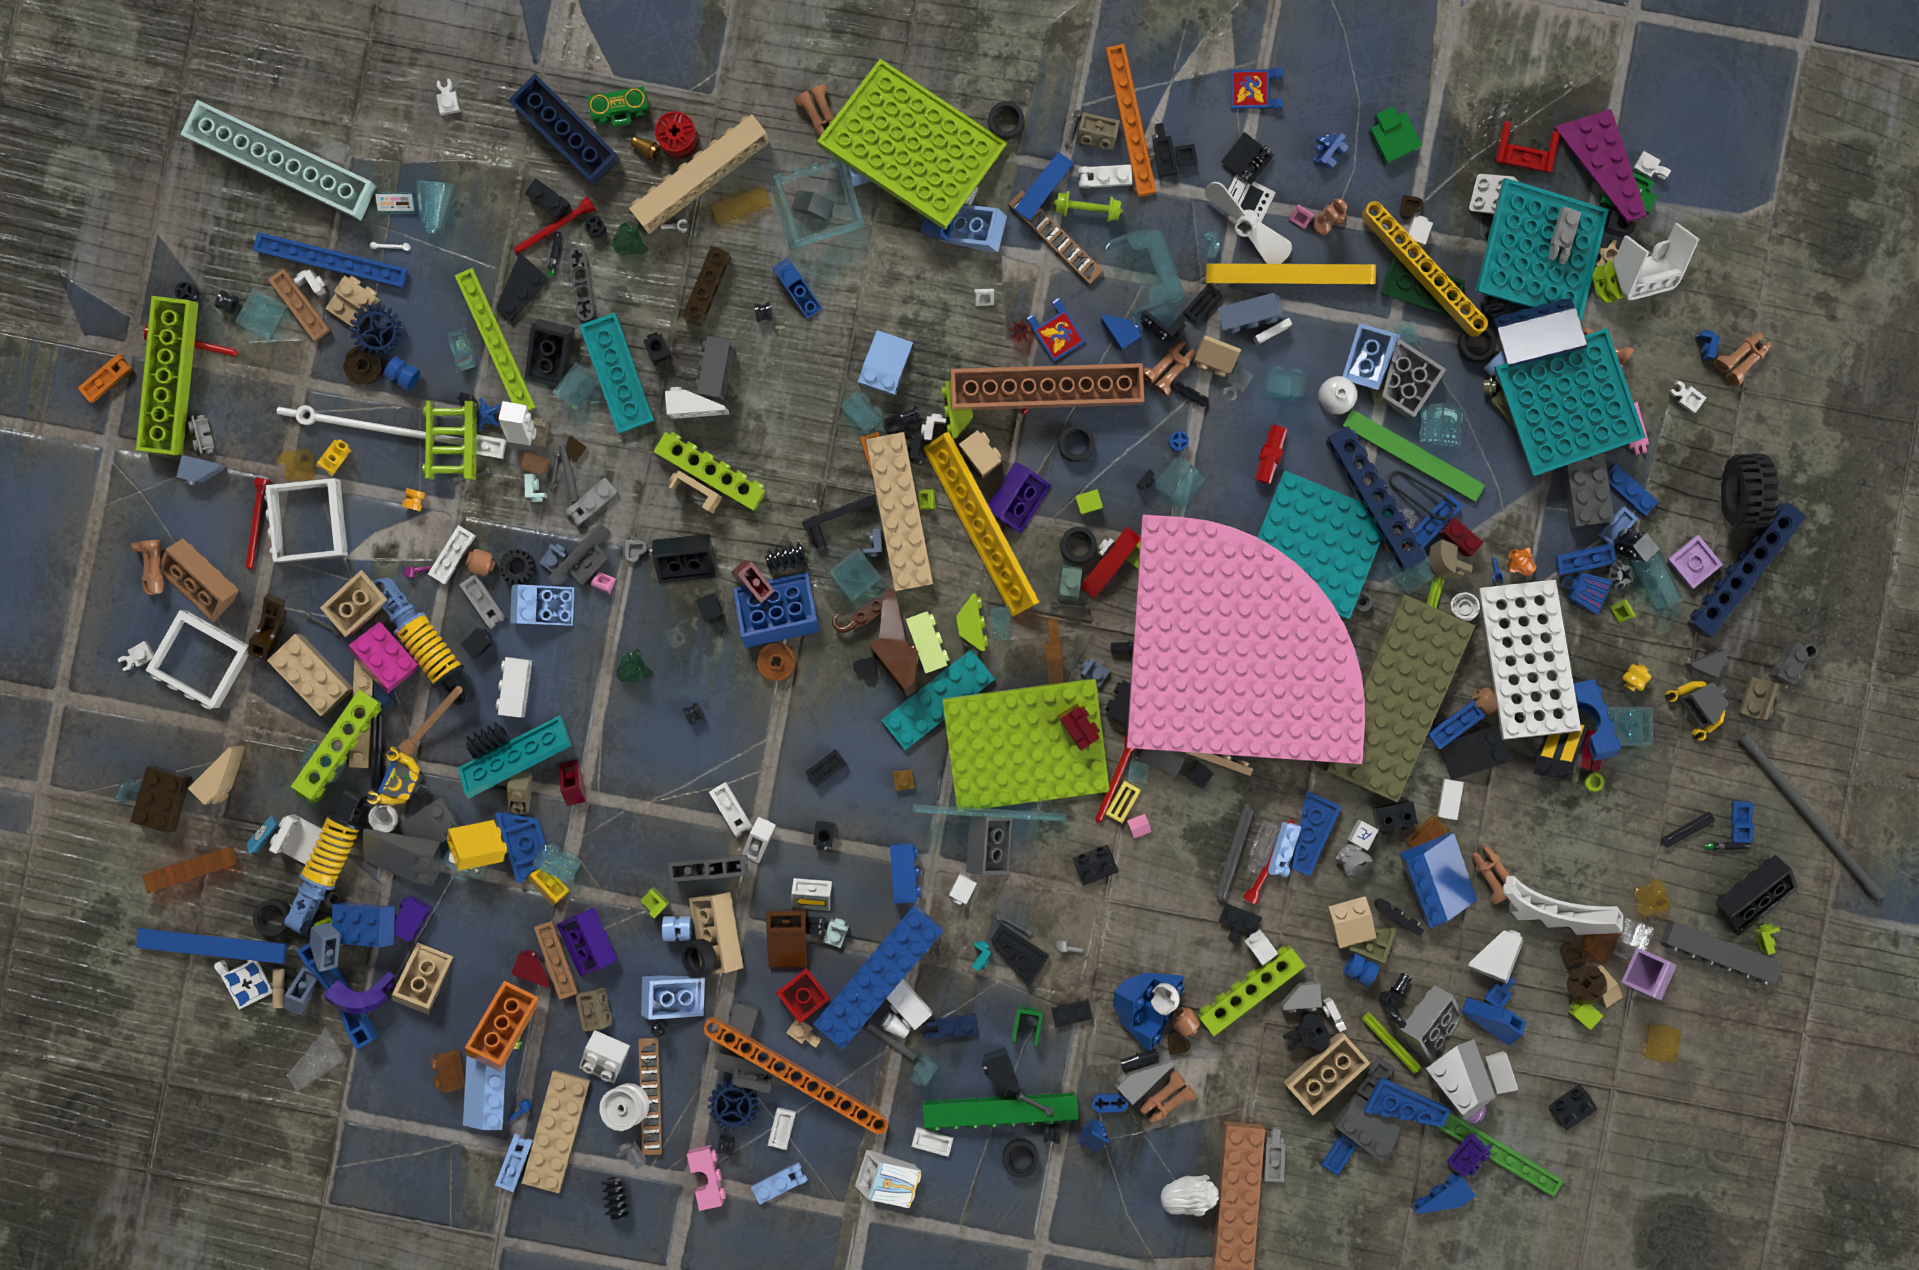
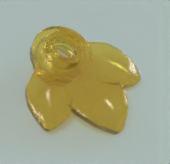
[277,448,315,481]
[1634,878,1670,915]

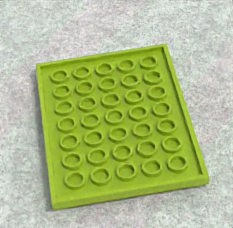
[816,59,1007,230]
[942,678,1109,812]

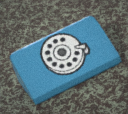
[247,815,280,854]

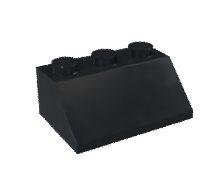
[652,534,716,584]

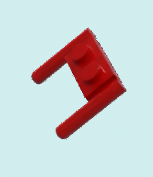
[1496,121,1560,173]

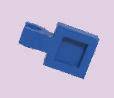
[1483,977,1515,1008]

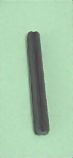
[1216,807,1254,900]

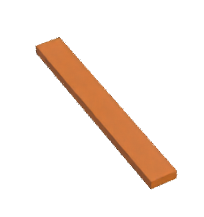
[1105,44,1157,198]

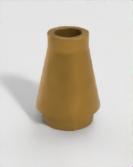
[631,136,661,160]

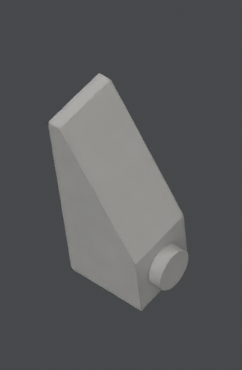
[1115,1058,1175,1105]

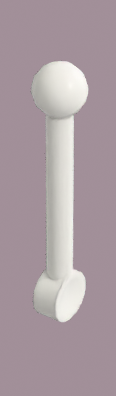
[370,242,411,251]

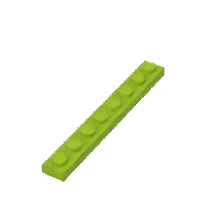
[455,268,536,411]

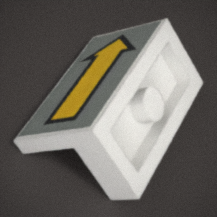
[792,878,832,911]

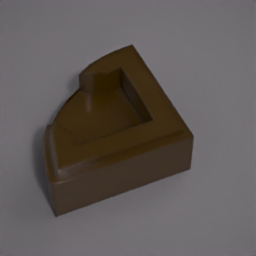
[567,436,587,462]

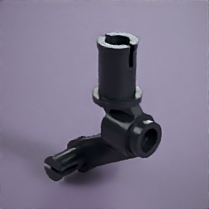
[1378,973,1412,1028]

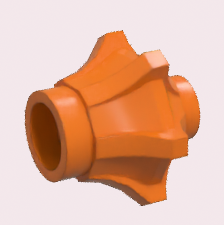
[1507,547,1536,576]

